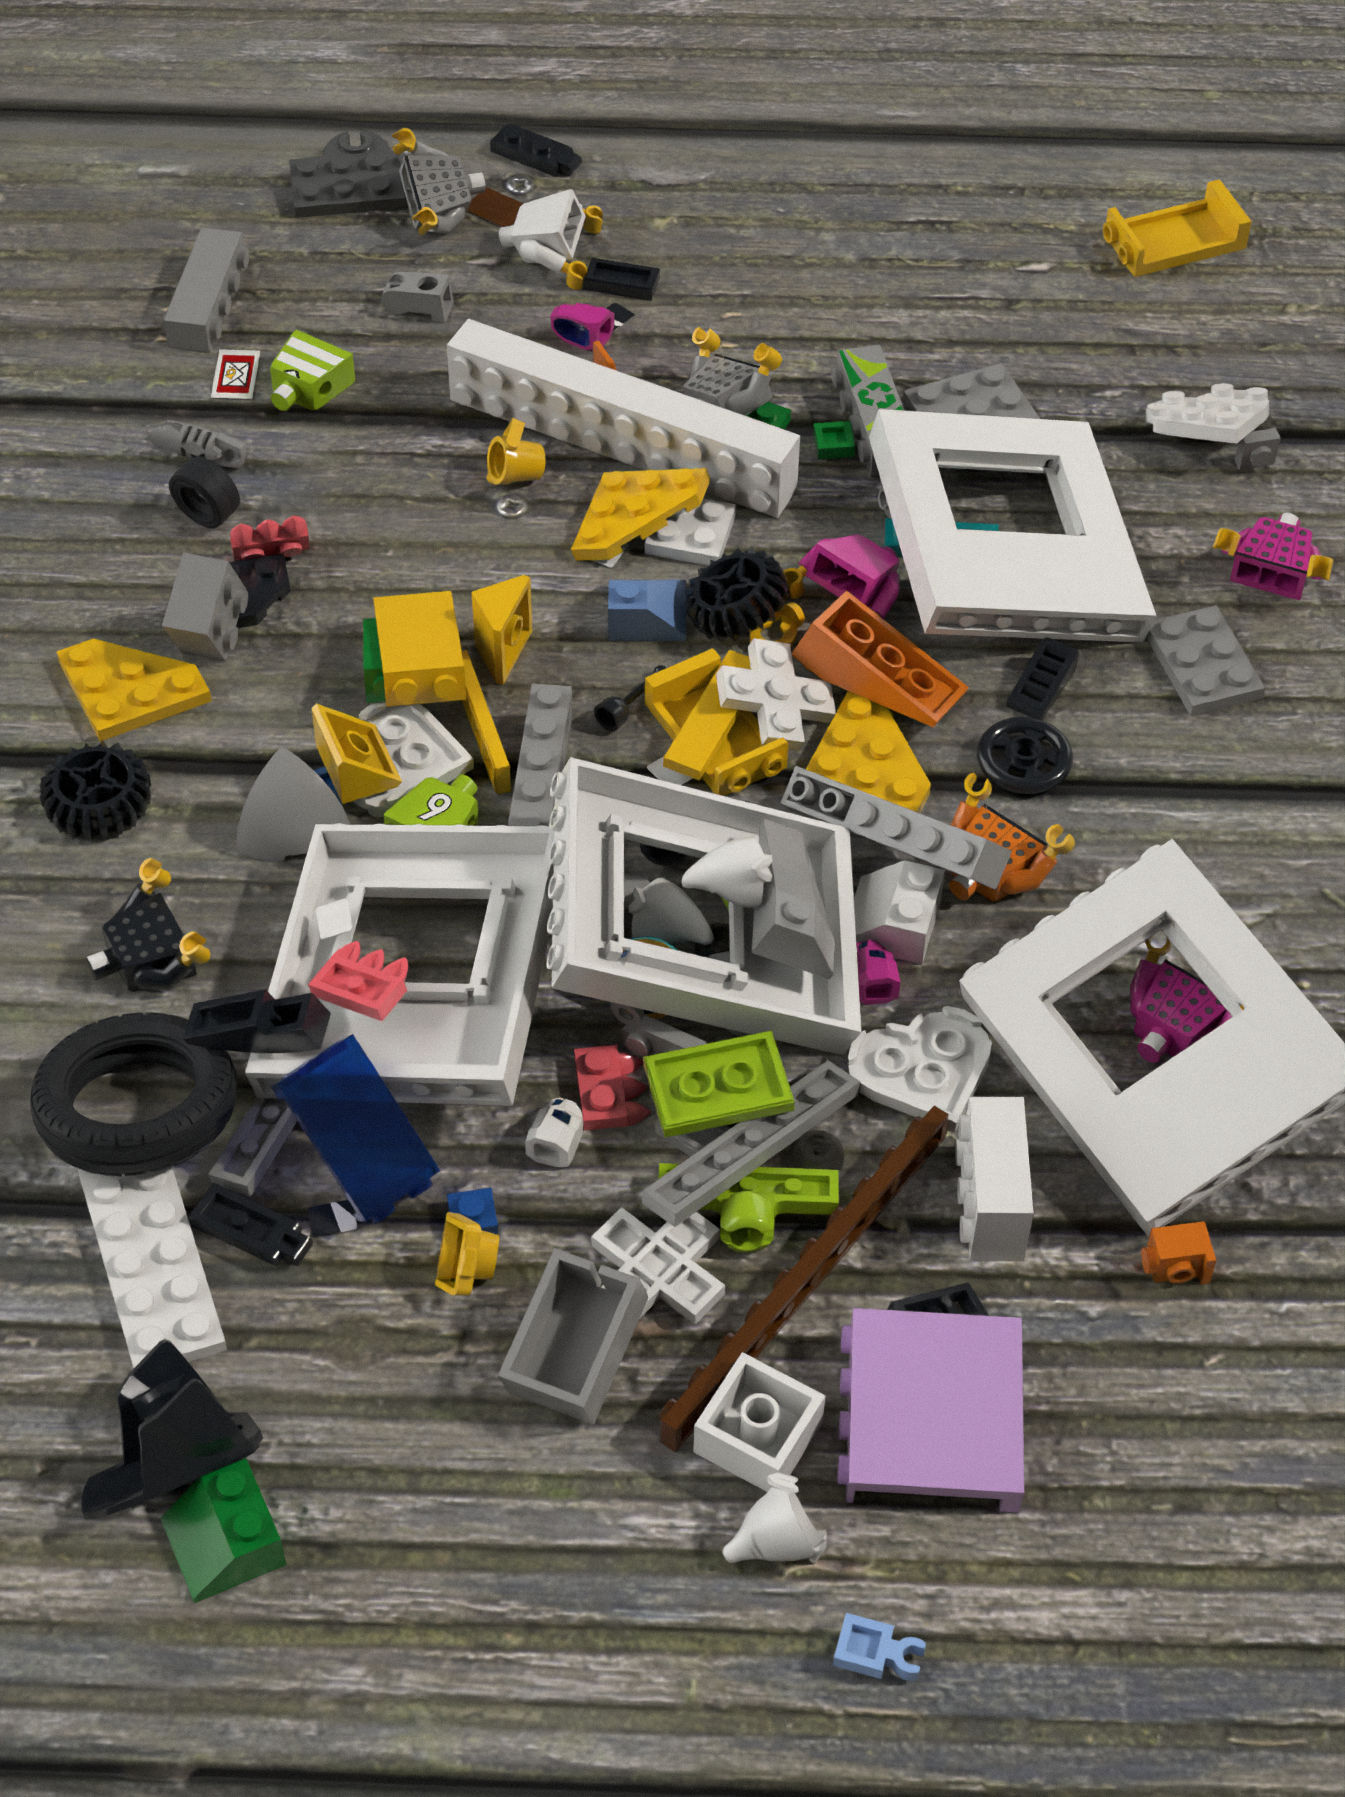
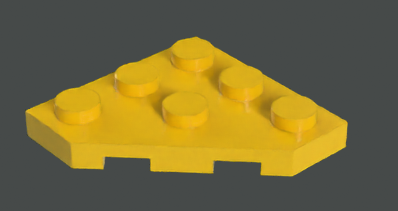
[571,468,711,561]
[56,638,212,742]
[806,691,931,813]

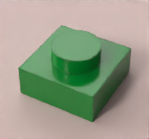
[746,402,791,430]
[813,421,855,460]

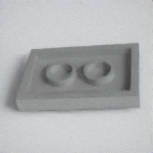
[1146,605,1265,716]

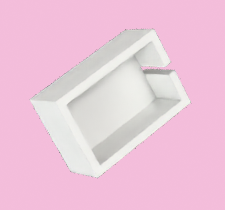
[955,1097,1034,1261]

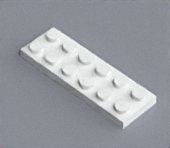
[77,1165,227,1368]

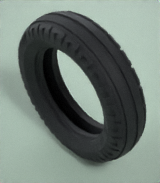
[30,1012,237,1177]

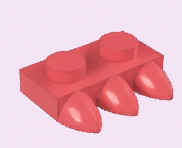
[230,515,309,561]
[308,941,408,1021]
[574,1045,650,1131]

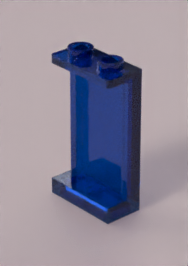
[269,1034,441,1224]

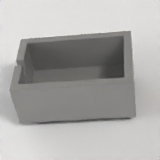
[498,1248,649,1425]

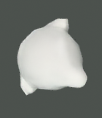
[681,836,772,908]
[629,877,714,945]
[723,1472,827,1564]

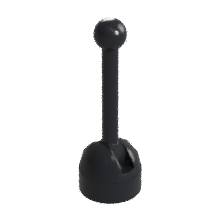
[594,665,666,732]

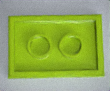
[643,1030,795,1138]

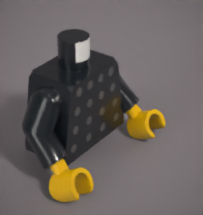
[86,858,210,992]

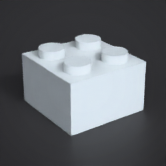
[693,1352,825,1492]

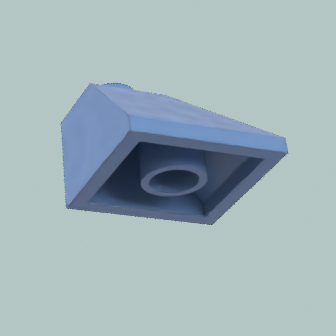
[608,579,686,641]

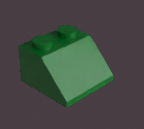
[160,1458,286,1604]

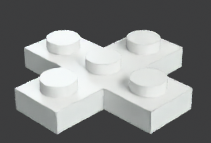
[716,638,836,751]
[591,1207,725,1324]

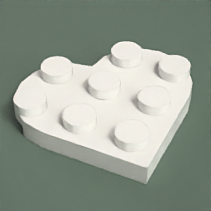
[1146,383,1269,444]
[353,702,474,817]
[847,1006,992,1132]

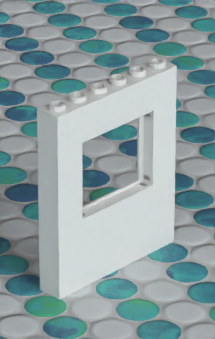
[869,409,1156,643]
[546,757,861,1055]
[245,823,554,1106]
[959,839,1345,1237]

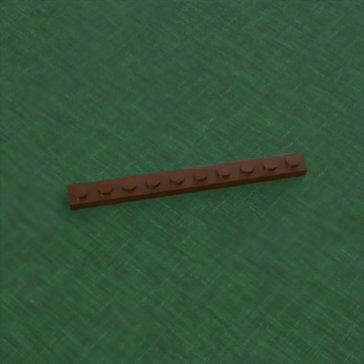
[659,1105,949,1453]

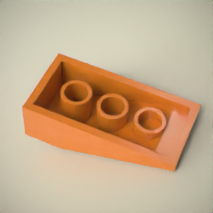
[792,590,969,727]

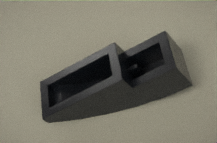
[183,989,331,1054]

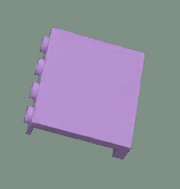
[837,1308,1024,1513]

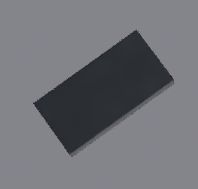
[583,258,660,301]

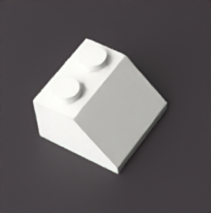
[854,860,945,964]

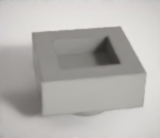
[1234,428,1281,470]

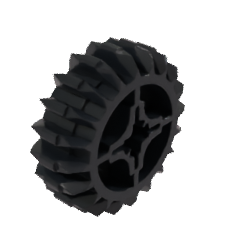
[684,547,788,642]
[39,740,152,842]

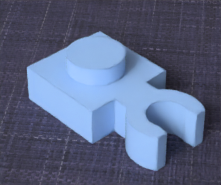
[833,1613,926,1681]

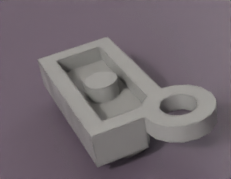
[610,1002,707,1057]

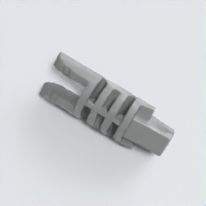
[149,420,246,468]

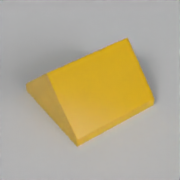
[471,575,533,685]
[311,703,402,804]

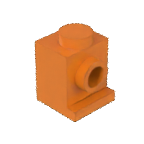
[1141,1221,1217,1285]

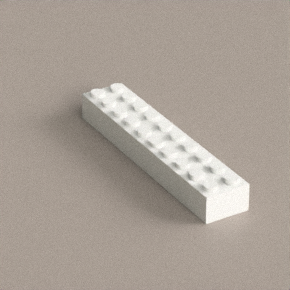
[447,319,800,518]

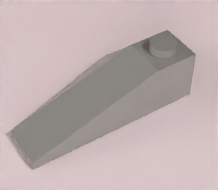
[752,818,835,979]

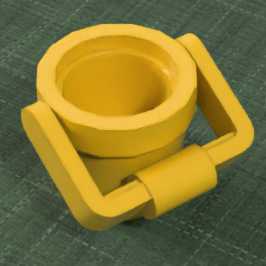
[486,418,546,485]
[435,1212,499,1296]

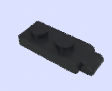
[490,123,582,176]
[189,1182,314,1266]

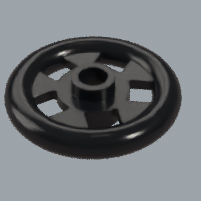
[977,717,1073,794]

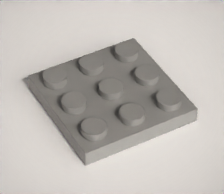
[903,363,1040,472]

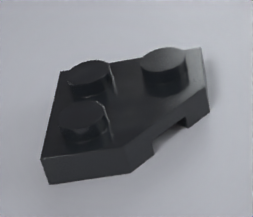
[229,554,291,628]

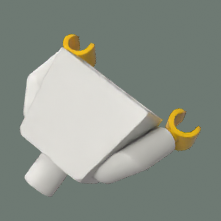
[499,189,603,290]

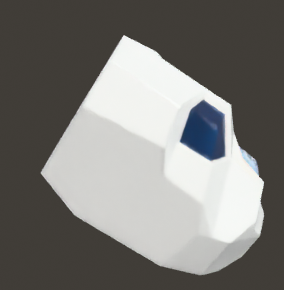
[525,1098,583,1167]

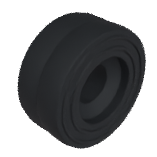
[169,457,240,528]

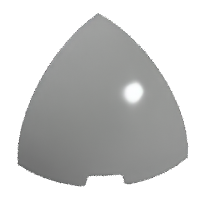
[236,747,350,863]

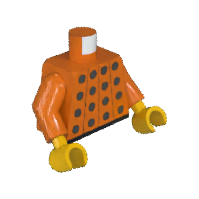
[949,773,1075,901]

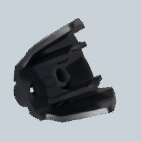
[81,1339,263,1519]

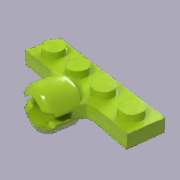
[658,1163,839,1254]

